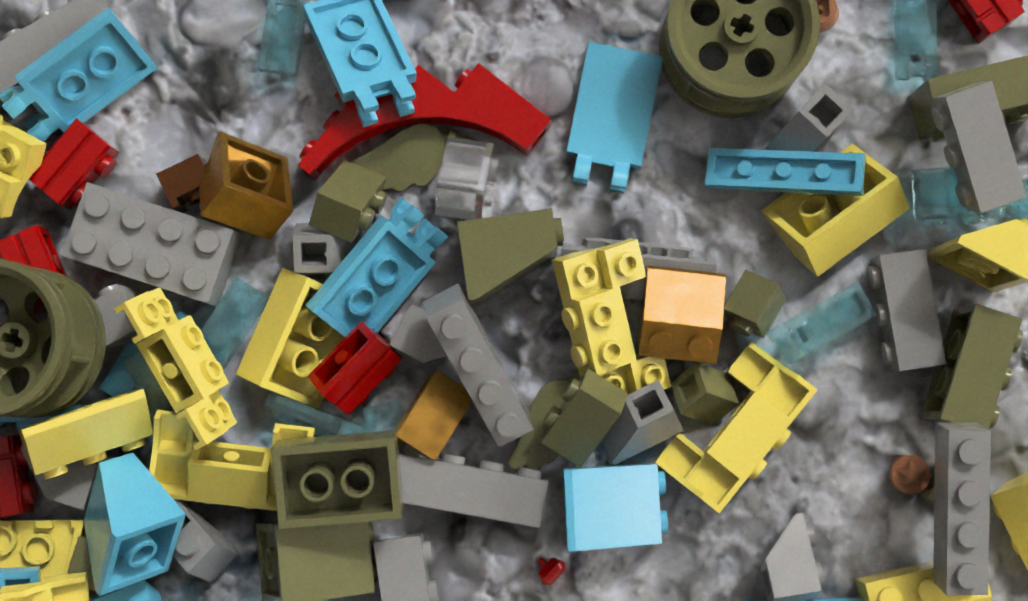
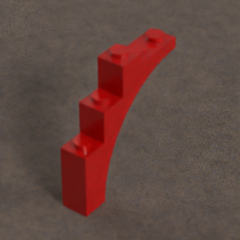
[298,63,551,180]

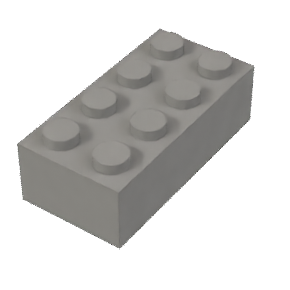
[61,182,242,307]

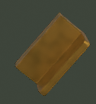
[395,370,472,460]

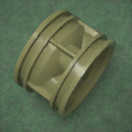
[659,0,820,118]
[0,259,106,418]

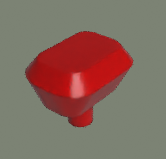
[537,557,566,585]

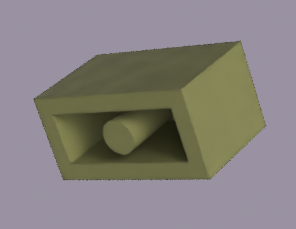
[309,159,388,243]
[541,369,628,467]

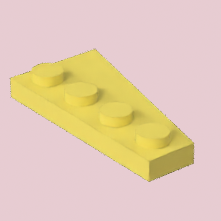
[0,519,86,582]

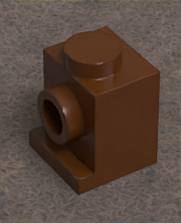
[156,154,207,213]

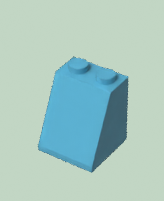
[84,453,186,596]
[562,463,668,552]

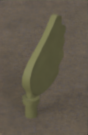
[350,124,476,192]
[508,369,581,470]

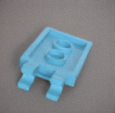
[303,0,417,128]
[0,7,158,142]
[566,42,662,193]
[306,197,448,337]

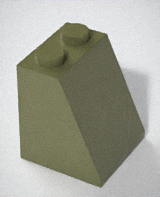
[457,208,564,307]
[256,521,378,601]

